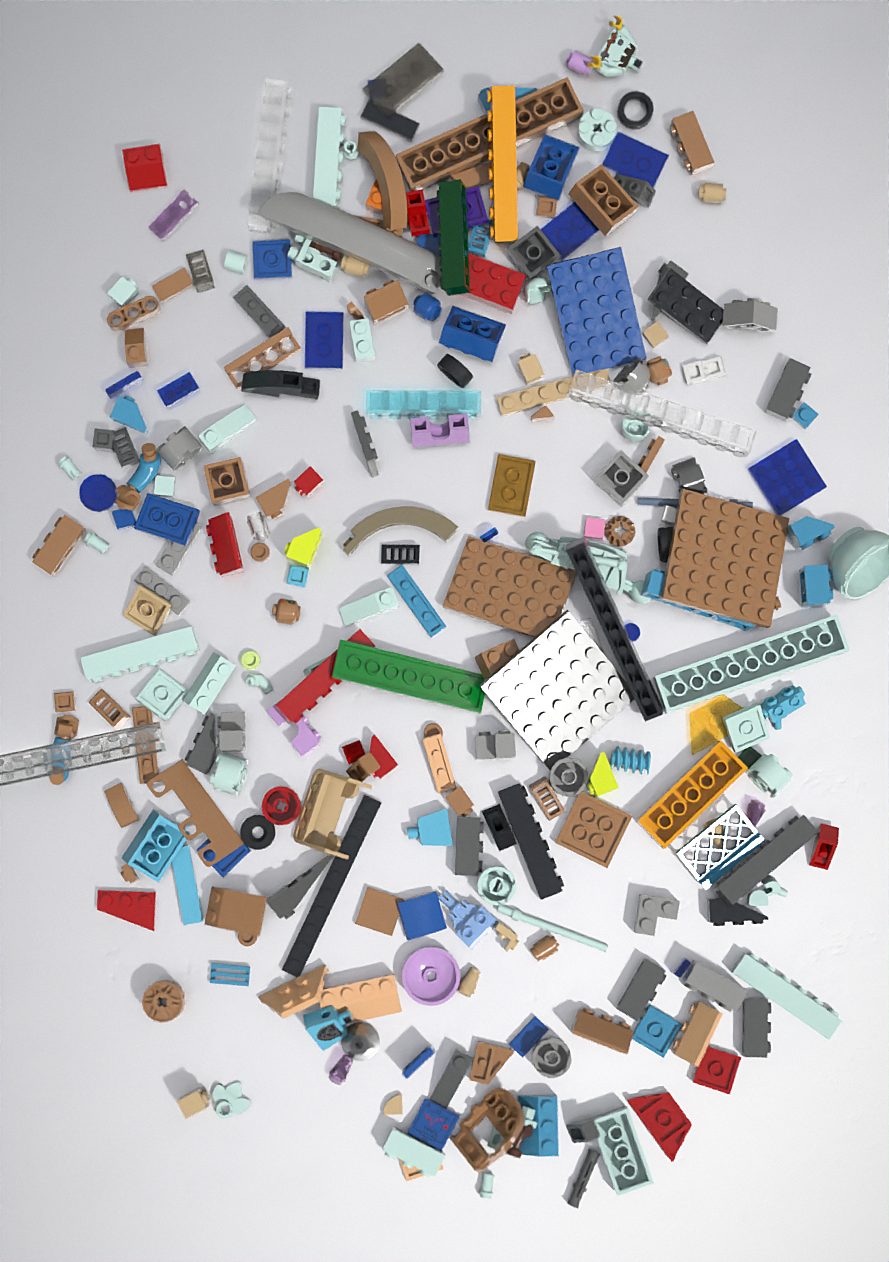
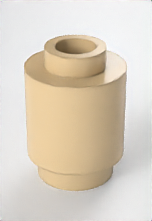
[699,183,727,203]
[340,255,369,277]

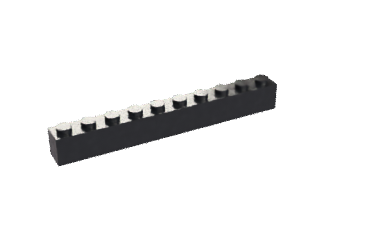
[566,537,663,722]

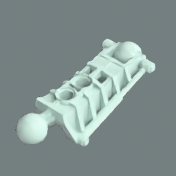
[525,532,651,604]

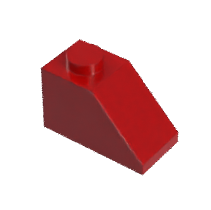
[370,734,398,779]
[809,823,839,870]

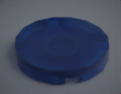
[79,474,118,512]

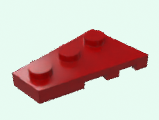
[97,890,157,931]

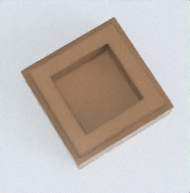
[536,197,557,219]
[54,691,76,712]

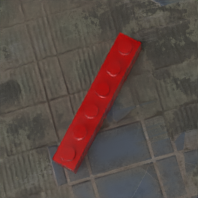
[273,629,375,725]

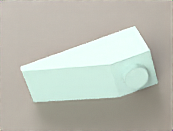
[198,404,257,454]
[339,587,399,626]

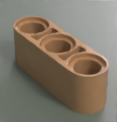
[107,296,161,332]

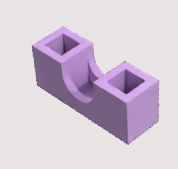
[410,413,470,447]
[267,699,321,757]

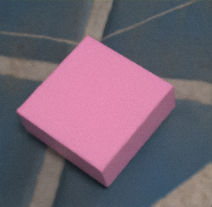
[584,517,605,539]

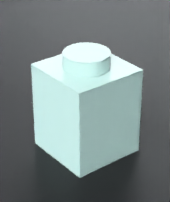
[107,276,139,307]

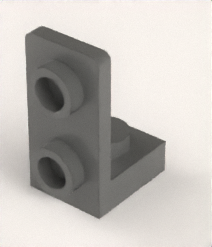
[614,174,656,208]

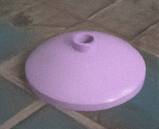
[402,947,460,1006]

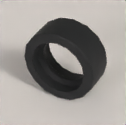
[617,91,654,130]
[437,354,473,388]

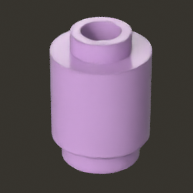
[565,50,594,75]

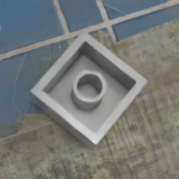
[594,450,649,507]

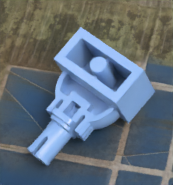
[438,890,498,950]

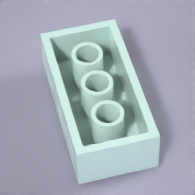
[590,1106,654,1196]

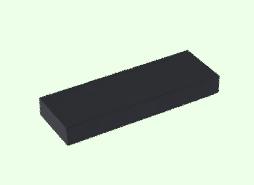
[361,100,420,142]

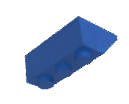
[439,306,506,362]

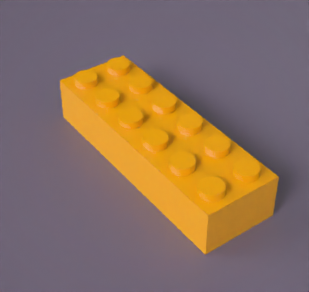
[636,740,748,849]

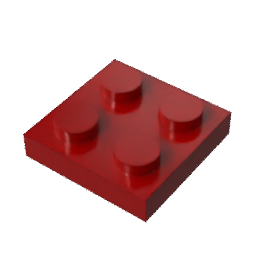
[692,1046,741,1095]

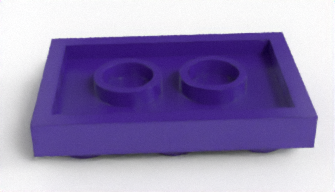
[425,186,488,237]

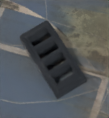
[381,544,420,565]

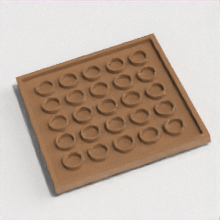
[661,489,789,628]

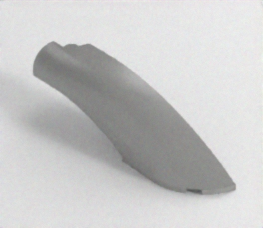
[257,192,442,294]

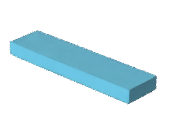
[172,845,203,925]

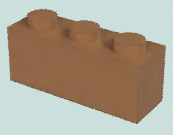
[669,111,714,175]
[32,515,86,577]

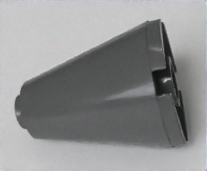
[341,1022,380,1061]

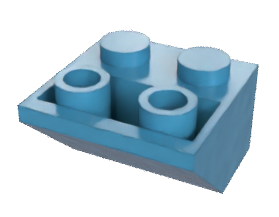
[786,516,835,550]

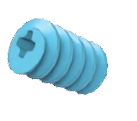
[610,746,651,775]

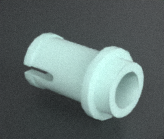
[343,141,358,159]
[58,456,81,481]
[84,532,110,554]
[478,1173,495,1199]

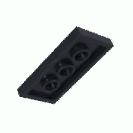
[647,268,724,344]

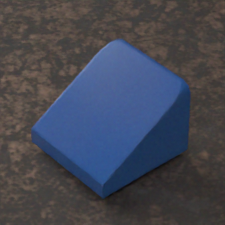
[112,509,136,531]

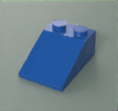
[524,134,580,201]

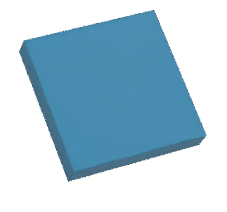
[632,1004,683,1058]

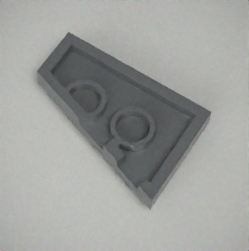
[351,410,379,477]

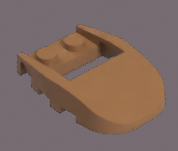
[450,1088,524,1172]

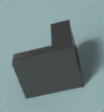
[92,428,115,453]

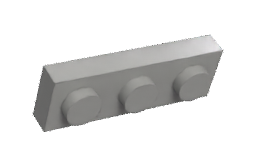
[156,523,202,576]
[133,566,191,616]

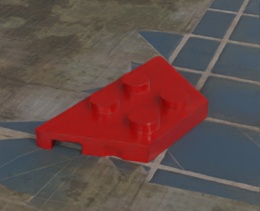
[627,1092,693,1162]

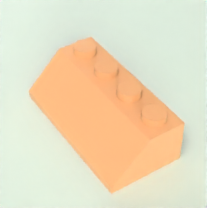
[319,974,402,1024]

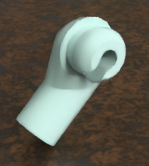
[245,674,273,695]

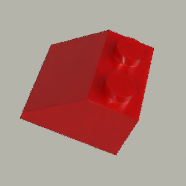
[122,144,167,192]

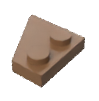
[469,1041,514,1085]

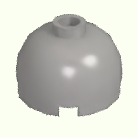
[613,357,651,395]

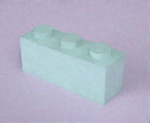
[182,652,235,715]
[382,1127,445,1177]

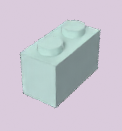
[350,318,375,363]

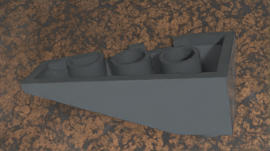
[266,854,332,919]

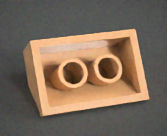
[672,1001,723,1067]

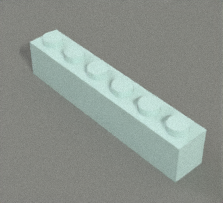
[313,107,345,209]
[80,626,200,683]
[731,952,842,1040]

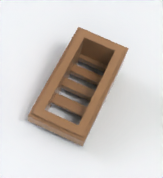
[88,688,131,730]
[346,752,380,782]
[529,776,566,821]

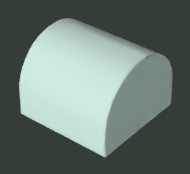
[224,250,248,275]
[747,890,769,906]

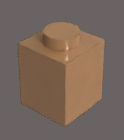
[445,786,474,817]

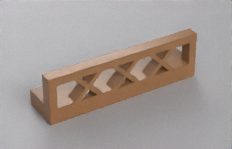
[224,327,301,389]

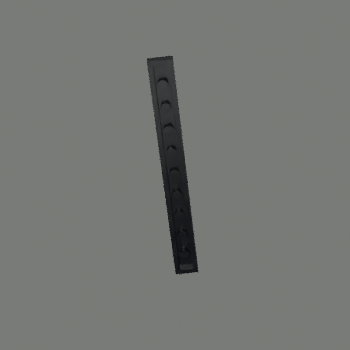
[282,794,382,977]

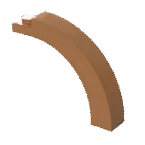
[357,131,407,237]

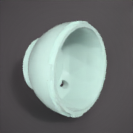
[828,527,889,599]

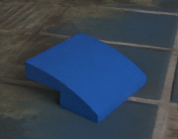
[396,891,447,940]

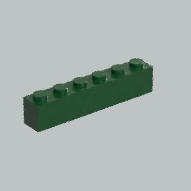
[437,179,470,296]

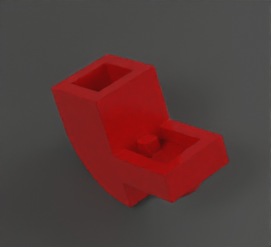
[405,189,430,237]

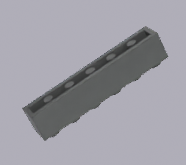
[714,815,819,907]

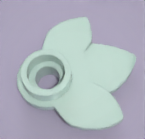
[213,1082,251,1119]

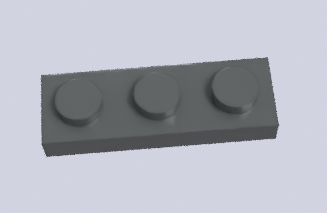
[233,285,286,338]

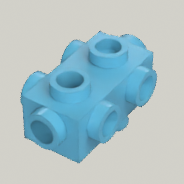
[760,685,806,730]

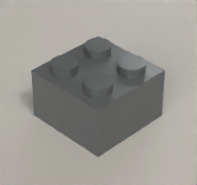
[507,226,561,281]

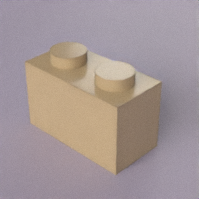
[177,1087,211,1119]

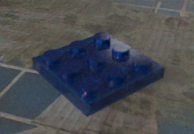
[748,439,827,516]

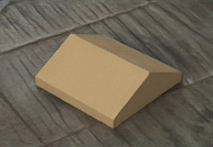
[123,584,172,636]

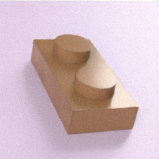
[638,436,665,473]

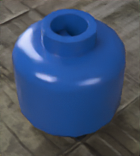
[413,293,442,321]

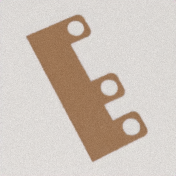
[147,759,244,867]

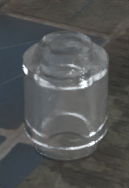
[247,512,271,542]

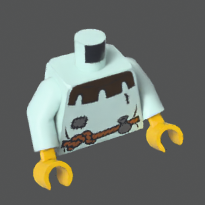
[587,16,643,77]

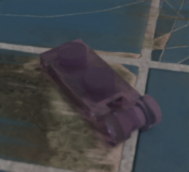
[148,190,199,241]

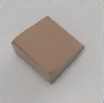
[530,406,555,422]

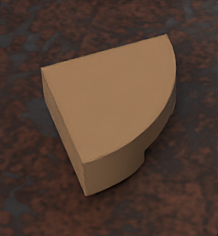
[346,301,365,320]

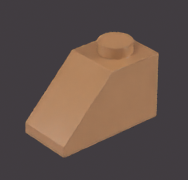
[125,328,148,368]
[255,478,291,520]

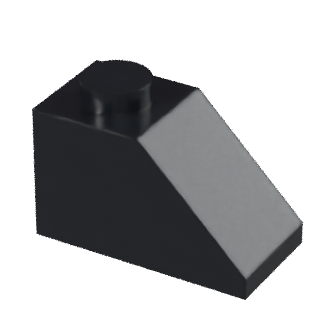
[482,804,517,851]

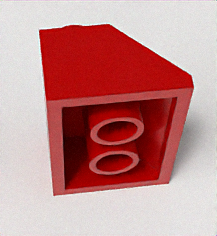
[206,512,244,577]

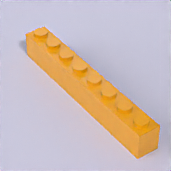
[487,86,518,242]

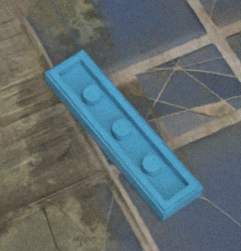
[387,565,447,638]

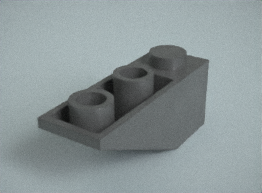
[185,713,216,775]

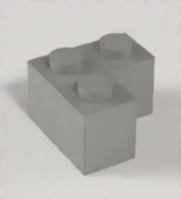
[723,298,778,332]
[216,712,246,752]
[475,730,516,760]
[634,894,680,936]

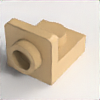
[495,922,519,952]

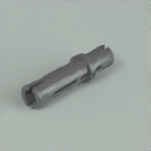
[567,1149,600,1209]

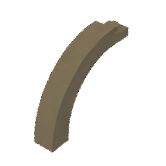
[343,506,459,557]

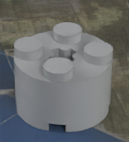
[156,426,202,471]
[549,758,588,797]
[532,1037,572,1078]

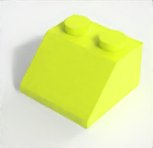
[284,528,323,568]
[587,752,619,797]

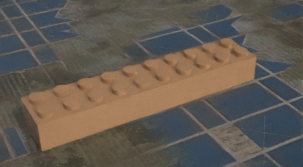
[395,77,584,191]

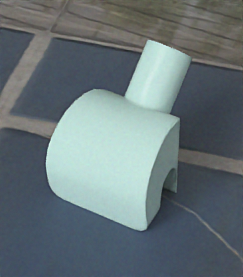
[761,875,788,898]

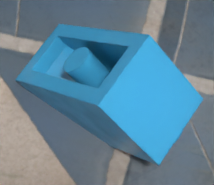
[110,396,148,435]

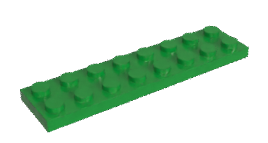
[331,640,485,714]

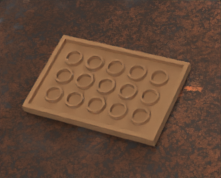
[442,536,577,638]

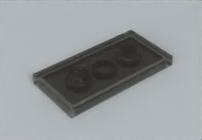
[362,43,444,118]

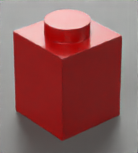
[294,466,324,498]

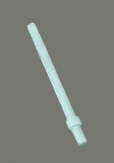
[497,905,608,952]

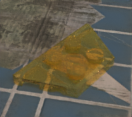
[689,694,743,755]

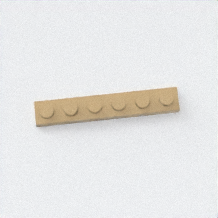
[497,369,612,416]

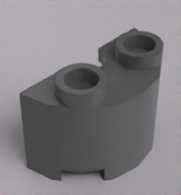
[671,457,708,494]

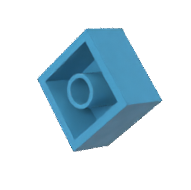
[799,564,833,608]

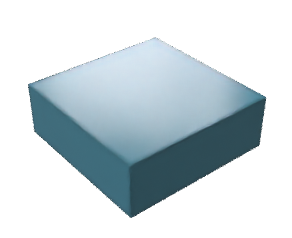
[286,565,309,588]

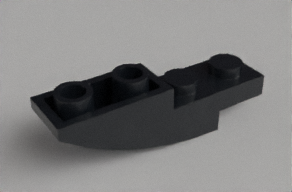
[241,370,320,400]

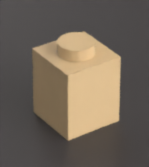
[517,353,544,385]

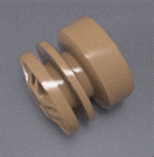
[142,980,186,1023]

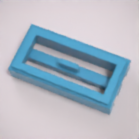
[210,963,250,986]

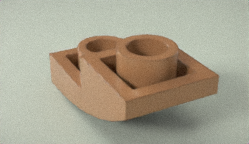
[104,783,139,828]

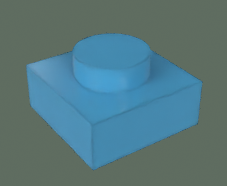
[792,402,819,430]

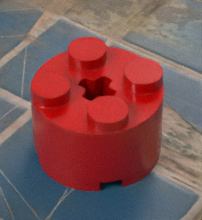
[261,786,301,825]

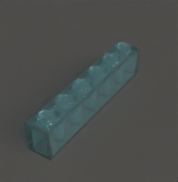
[366,390,481,420]

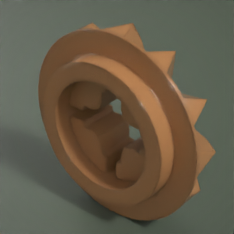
[605,516,636,546]

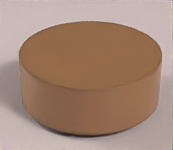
[250,542,270,562]
[424,723,443,737]
[238,932,258,946]

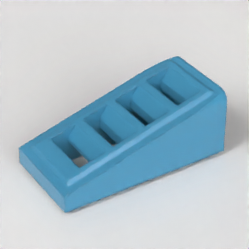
[468,219,492,257]

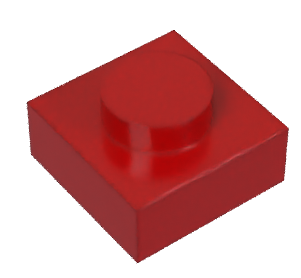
[342,740,365,764]

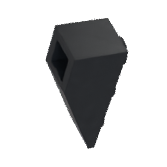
[707,898,768,926]

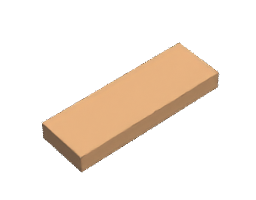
[422,733,457,794]

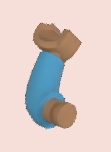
[115,443,161,511]
[47,714,79,785]

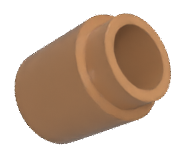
[530,935,560,962]

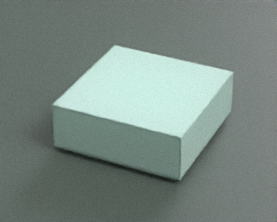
[154,475,175,497]

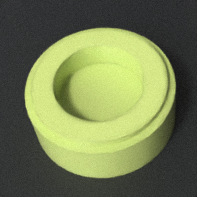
[241,651,260,670]

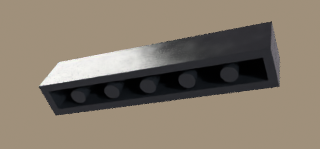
[498,783,564,900]

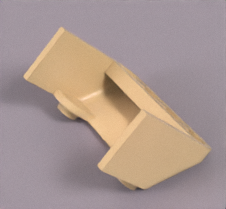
[293,769,372,859]

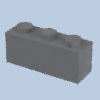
[764,358,812,422]
[455,817,484,876]
[616,958,667,1021]
[742,997,771,1058]

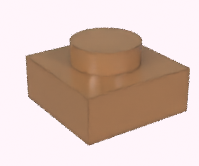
[120,863,139,884]

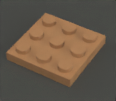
[555,792,632,868]

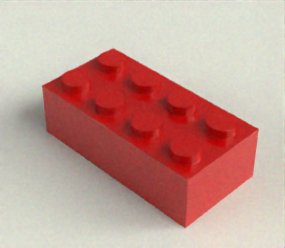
[459,253,526,314]

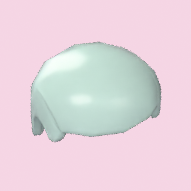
[524,277,552,304]
[621,414,650,442]

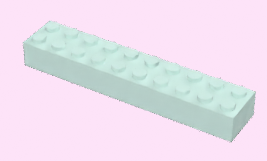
[653,614,850,714]

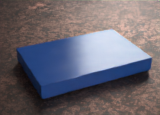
[134,493,200,546]

